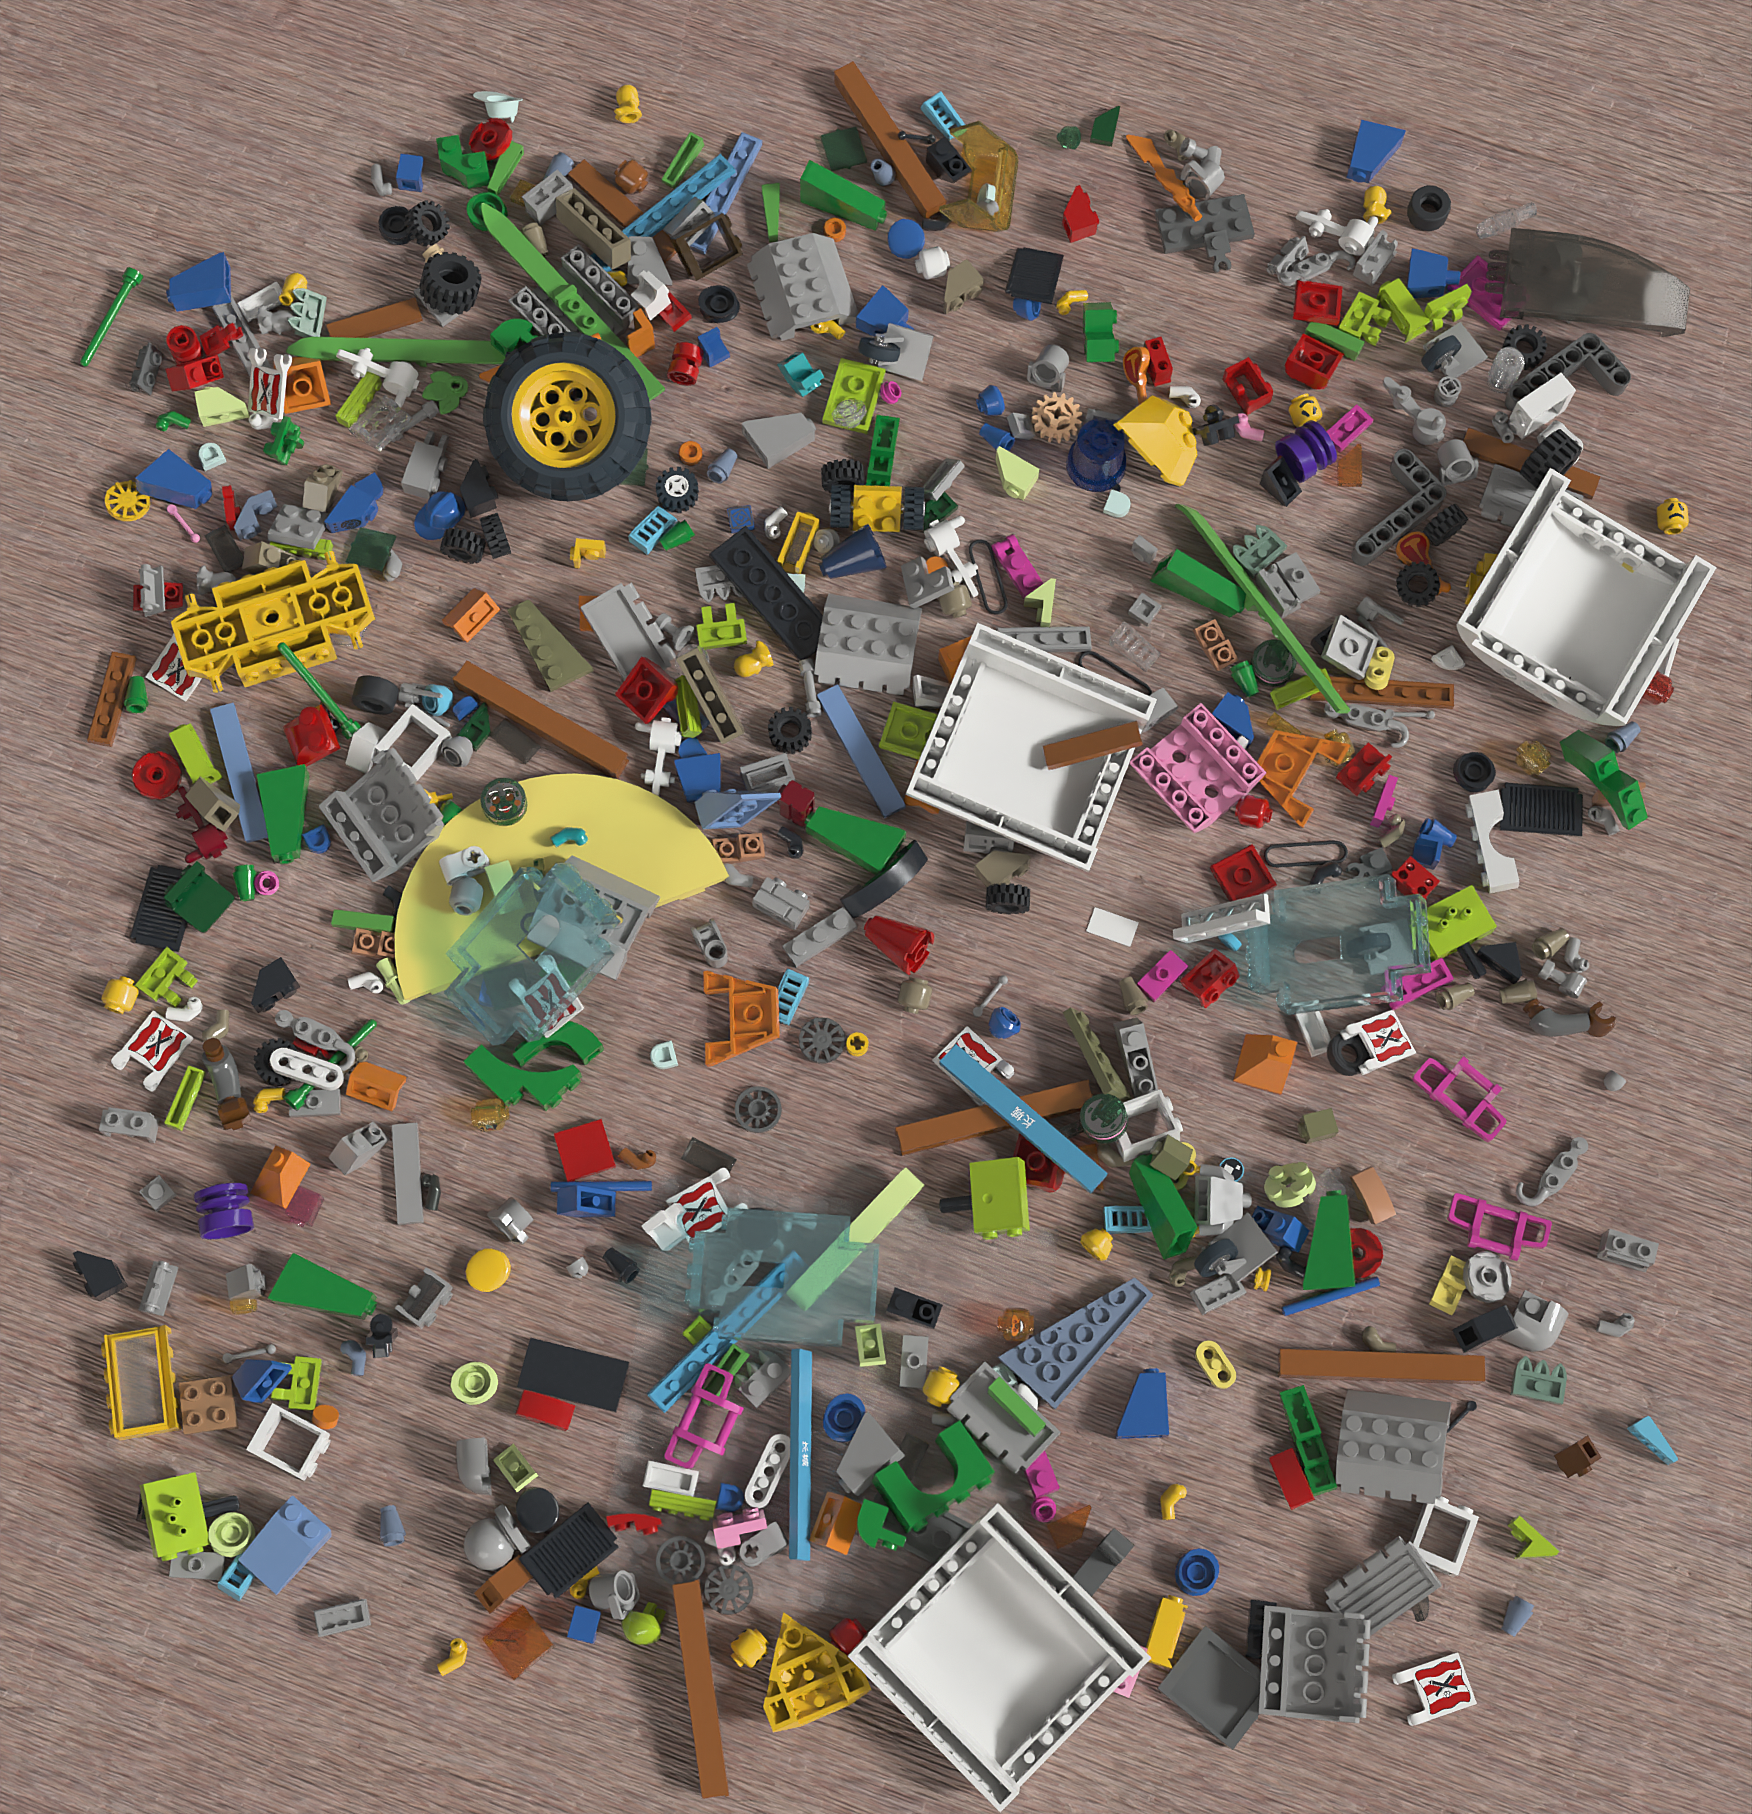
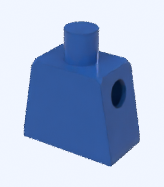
[1407,248,1461,298]
[856,285,914,340]
[674,753,721,803]

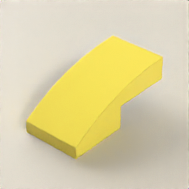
[1429,1255,1466,1316]

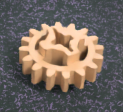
[1031,392,1082,443]

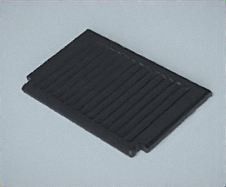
[1005,247,1064,304]
[1500,782,1583,837]
[130,865,188,952]
[519,1502,619,1599]

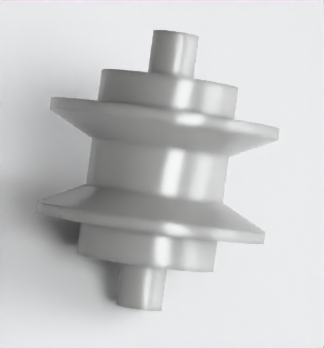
[813,529,840,553]

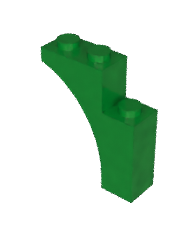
[1559,730,1648,830]
[463,1044,582,1111]

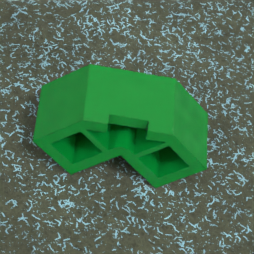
[436,135,490,189]
[1083,302,1119,362]

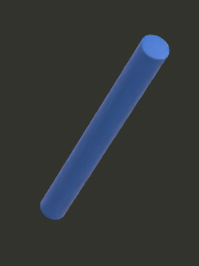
[551,1181,652,1192]
[1281,1276,1380,1316]

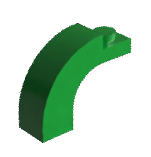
[513,1021,604,1067]

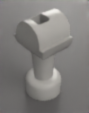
[1179,137,1222,166]
[1537,959,1587,999]

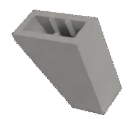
[742,413,816,469]
[836,1412,905,1496]

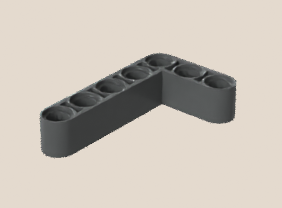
[1505,333,1631,412]
[1351,449,1447,566]
[1072,1528,1134,1597]

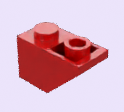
[1062,185,1099,243]
[165,355,224,392]

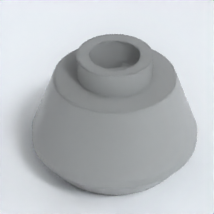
[441,736,473,767]

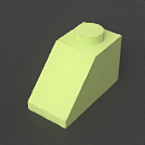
[195,387,250,427]
[995,446,1039,501]

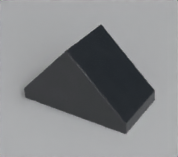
[1259,455,1302,507]
[1476,942,1522,984]

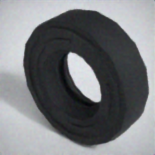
[1327,1033,1371,1076]

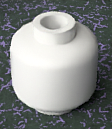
[915,246,950,279]

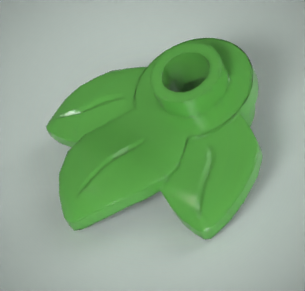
[422,371,468,415]

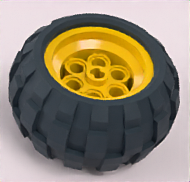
[483,332,652,502]

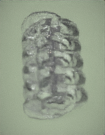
[1487,347,1525,394]

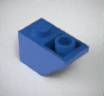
[1252,1206,1310,1253]

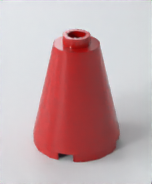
[864,915,934,975]

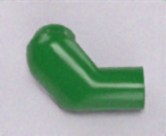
[155,411,191,432]

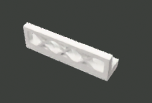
[1173,894,1270,943]

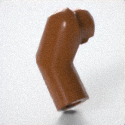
[618,1147,656,1170]

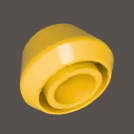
[1080,1228,1113,1261]

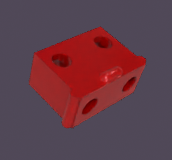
[1144,336,1173,387]
[1388,856,1440,907]

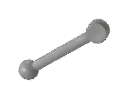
[1385,709,1435,720]
[973,975,1008,1017]
[222,1344,276,1364]

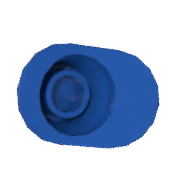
[414,492,465,541]

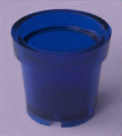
[1066,419,1127,492]

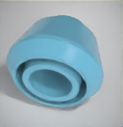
[422,684,453,717]

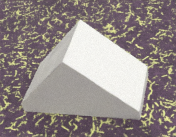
[913,675,950,710]
[346,722,389,774]

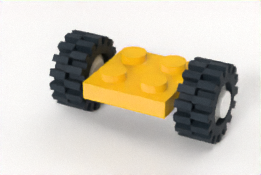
[830,485,925,532]

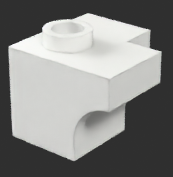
[631,270,671,320]
[642,1203,688,1251]

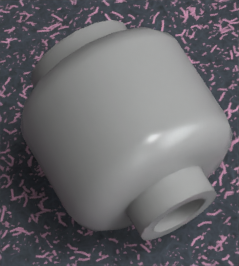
[449,877,484,916]

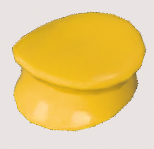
[465,1248,510,1292]

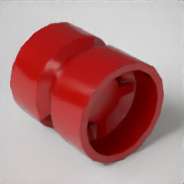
[166,325,203,364]
[667,342,704,386]

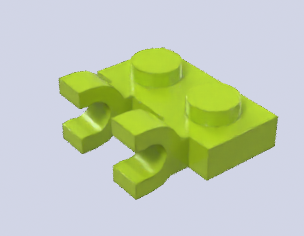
[1424,284,1472,332]
[1338,292,1392,346]
[697,603,747,650]
[135,947,198,1007]
[271,1356,322,1411]

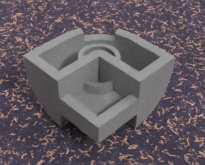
[1500,1290,1569,1352]
[456,1437,492,1496]

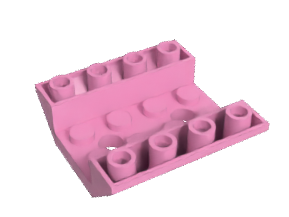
[1129,703,1266,834]

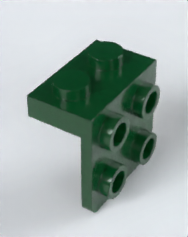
[164,861,234,933]

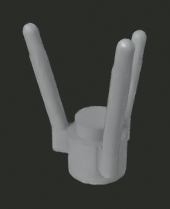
[1356,597,1404,649]
[399,683,450,727]

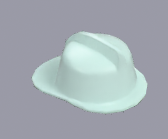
[473,91,523,123]

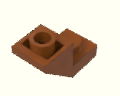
[474,1554,533,1614]

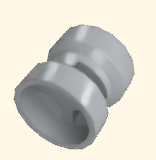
[1434,376,1461,407]

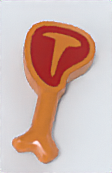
[1123,346,1150,405]
[1395,532,1451,596]

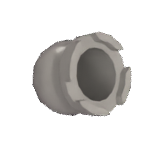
[464,1504,531,1571]

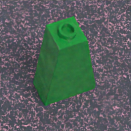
[800,160,887,231]
[1150,549,1246,618]
[257,764,310,864]
[805,806,906,875]
[1129,1154,1198,1260]
[1303,1190,1356,1290]
[268,1253,377,1320]

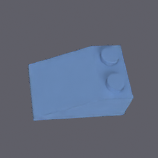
[694,789,781,829]
[238,1495,332,1595]

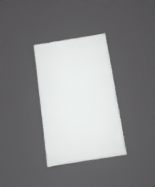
[1086,907,1139,947]

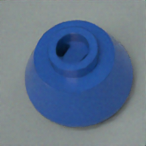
[1013,297,1041,321]
[976,385,1005,416]
[989,1007,1021,1039]

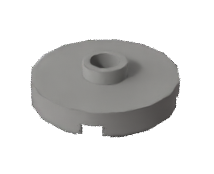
[1463,1251,1512,1303]

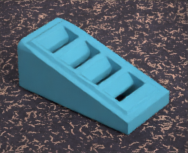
[920,91,967,141]
[628,506,677,555]
[778,969,809,1026]
[1103,1206,1152,1234]
[1627,1416,1678,1465]
[218,1552,255,1601]

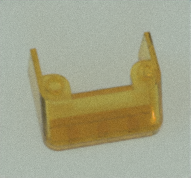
[939,121,1018,232]

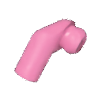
[1234,413,1264,441]

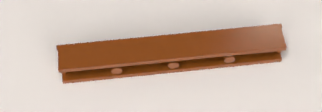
[834,61,946,218]
[453,660,629,780]
[895,1079,1093,1156]
[1278,1349,1485,1385]
[673,1579,729,1799]

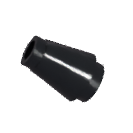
[602,1247,640,1284]

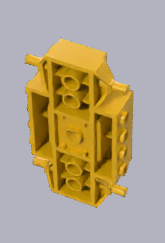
[171,551,376,693]

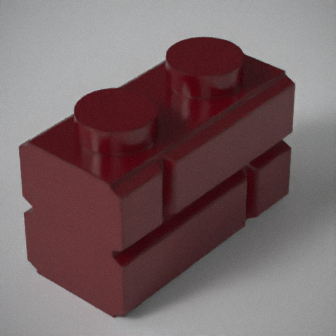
[777,780,815,827]

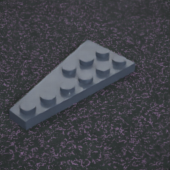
[996,1278,1153,1410]

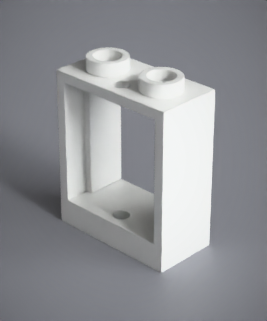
[1507,373,1576,440]
[375,704,452,781]
[1105,1089,1183,1162]
[246,1403,331,1481]
[1410,1496,1479,1577]

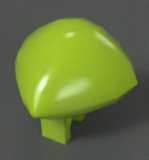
[621,1602,666,1645]

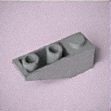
[1113,1017,1158,1099]

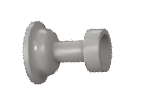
[655,613,694,651]

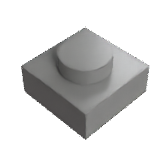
[1007,413,1036,440]
[1131,535,1158,565]
[1128,593,1161,627]
[139,1175,177,1212]

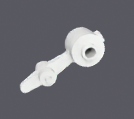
[1296,209,1378,256]
[336,348,419,408]
[924,516,979,598]
[635,717,682,796]

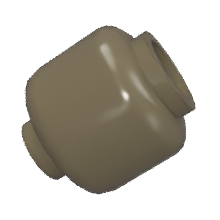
[938,582,972,619]
[897,976,932,1014]

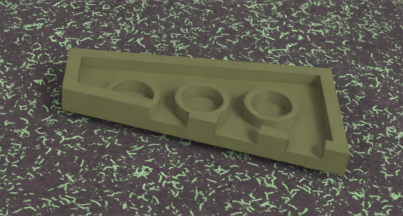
[507,599,593,692]
[1063,1007,1132,1103]

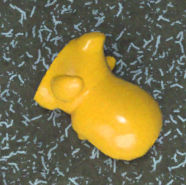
[614,85,642,123]
[1363,185,1391,224]
[734,641,774,678]

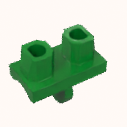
[263,416,305,465]

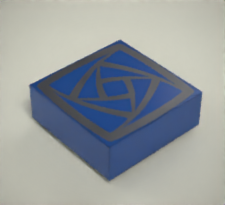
[727,505,755,533]

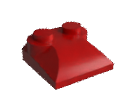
[1284,334,1344,390]
[614,656,679,724]
[283,704,341,767]
[1013,1133,1065,1193]

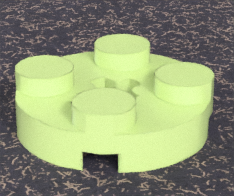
[1264,1162,1316,1208]

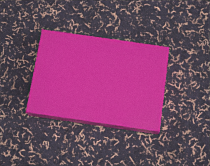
[1447,255,1530,331]

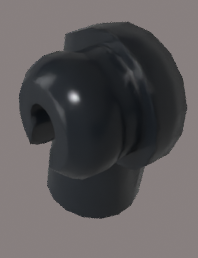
[777,826,804,859]

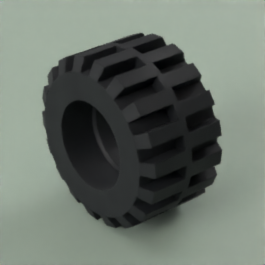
[419,252,482,315]
[1520,429,1582,489]

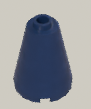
[818,524,887,579]

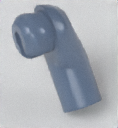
[340,1340,366,1376]

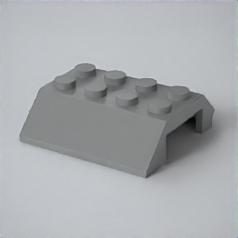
[747,233,859,341]
[814,594,922,696]
[319,748,444,882]
[1336,1389,1451,1504]
[1259,1606,1371,1723]

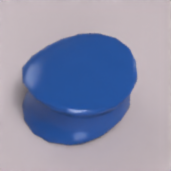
[888,219,925,259]
[823,1393,866,1442]
[1175,1548,1219,1596]

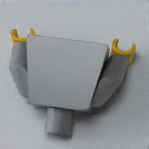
[1182,1160,1252,1237]

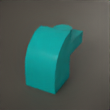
[777,352,824,397]

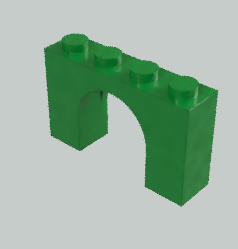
[872,1420,995,1533]

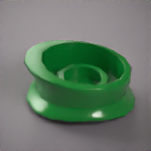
[466,192,508,231]

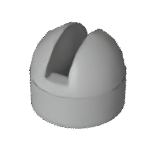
[1604,1070,1626,1091]
[566,1257,588,1279]

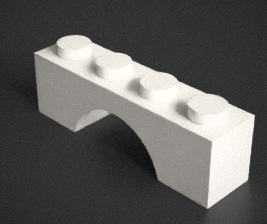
[1465,790,1519,893]

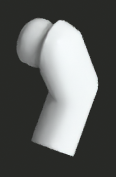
[1169,386,1201,408]
[249,411,284,430]
[347,972,384,993]
[1013,1383,1038,1409]
[705,1530,736,1566]

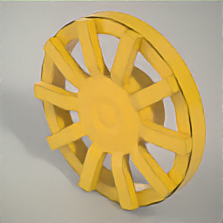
[105,480,150,521]

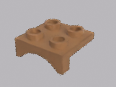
[179,1375,239,1435]

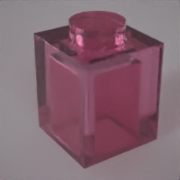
[285,1186,324,1228]

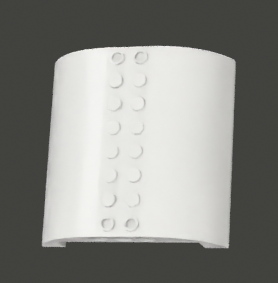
[1456,468,1717,726]
[905,623,1157,872]
[848,1503,1151,1812]

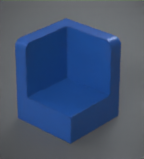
[396,154,424,192]
[697,327,730,367]
[1412,834,1444,870]
[567,1606,601,1644]

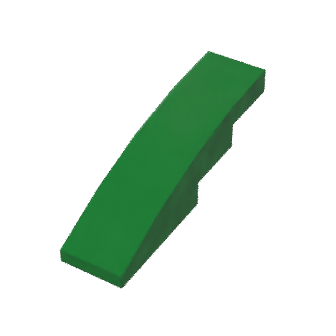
[866,415,900,486]
[1279,1385,1337,1496]

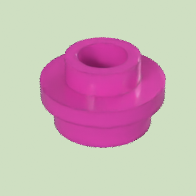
[880,381,901,404]
[254,871,279,895]
[1030,1496,1056,1522]

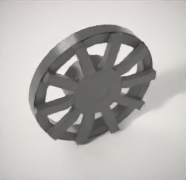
[799,1017,845,1064]
[735,1086,782,1133]
[656,1536,705,1585]
[704,1564,754,1615]

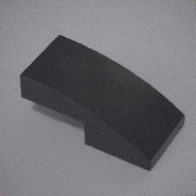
[1246,1599,1277,1659]

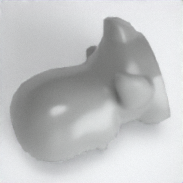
[257,305,296,335]
[197,565,237,595]

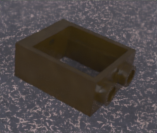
[669,211,743,281]

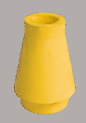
[279,273,307,306]

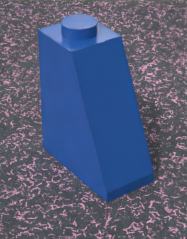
[1346,120,1406,183]
[166,252,231,312]
[135,449,212,509]
[1115,1368,1169,1439]

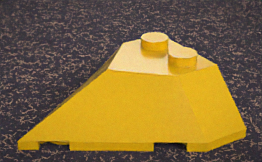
[1113,395,1198,487]
[763,1612,872,1733]

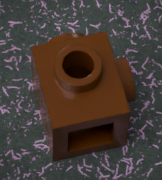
[1554,1435,1602,1478]

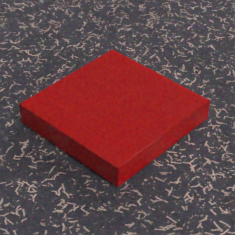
[1292,280,1343,326]
[1210,844,1277,909]
[554,1119,616,1182]

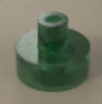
[1057,126,1081,150]

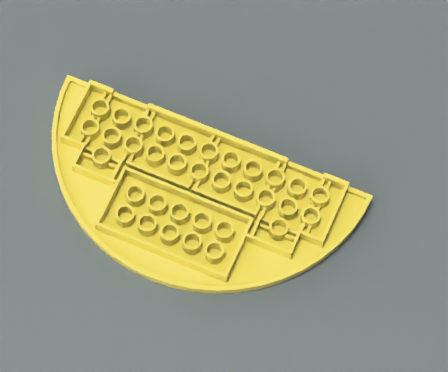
[395,773,729,1000]

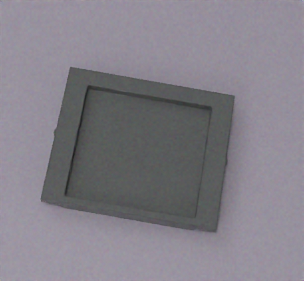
[1157,1626,1261,1750]

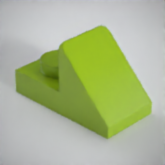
[1508,1515,1560,1559]

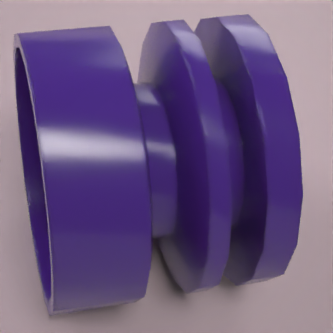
[1275,420,1337,483]
[193,1183,254,1240]

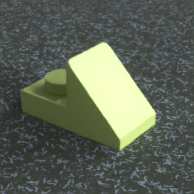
[1023,578,1056,627]
[855,1323,886,1367]
[493,1443,538,1492]

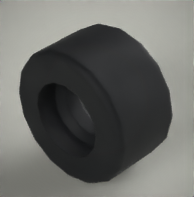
[1407,185,1451,231]
[351,675,399,715]

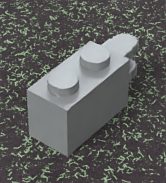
[401,431,449,499]

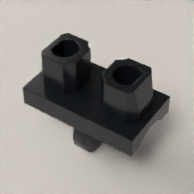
[1192,405,1239,446]
[366,1313,398,1358]

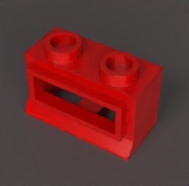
[1222,357,1273,416]

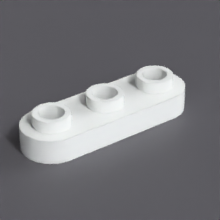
[270,1048,344,1091]
[745,1434,790,1509]

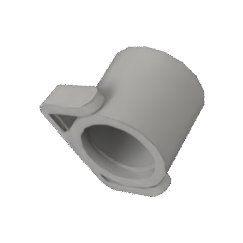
[1180,160,1225,201]
[1027,345,1069,393]
[1437,439,1479,486]
[487,1197,534,1245]
[589,1570,640,1619]

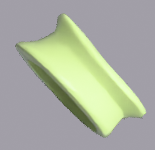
[451,1362,498,1405]
[208,1512,255,1557]

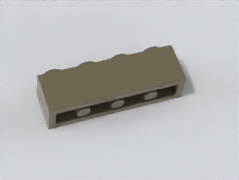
[556,188,631,270]
[676,646,745,745]

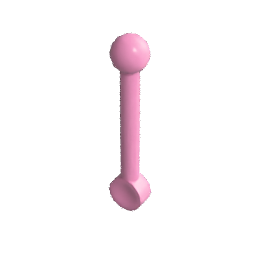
[167,504,200,543]

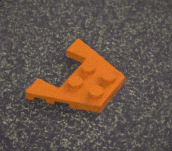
[1257,730,1351,828]
[703,971,780,1067]

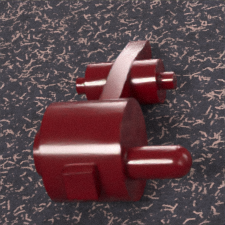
[175,786,228,864]

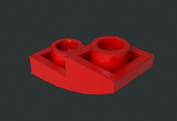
[133,582,183,611]
[515,1390,576,1431]
[1269,1448,1315,1510]
[606,1513,663,1536]

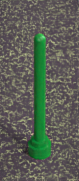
[80,267,143,367]
[277,642,362,740]
[283,1019,377,1111]

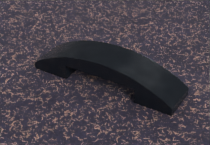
[839,840,928,919]

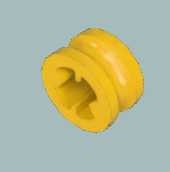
[846,1032,869,1057]
[1253,1267,1271,1292]

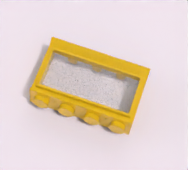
[101,1325,182,1440]

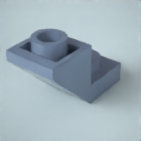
[234,490,278,540]

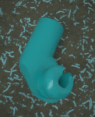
[550,827,588,848]

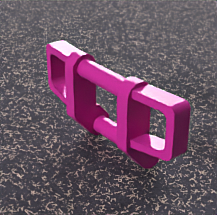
[1412,1056,1506,1142]
[1447,1193,1552,1261]
[664,1363,744,1469]

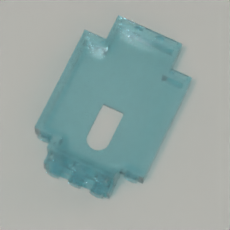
[444,863,621,1045]
[1245,874,1431,1015]
[684,1208,880,1347]

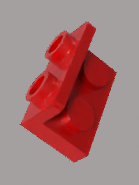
[1336,742,1392,796]
[1180,948,1240,1008]

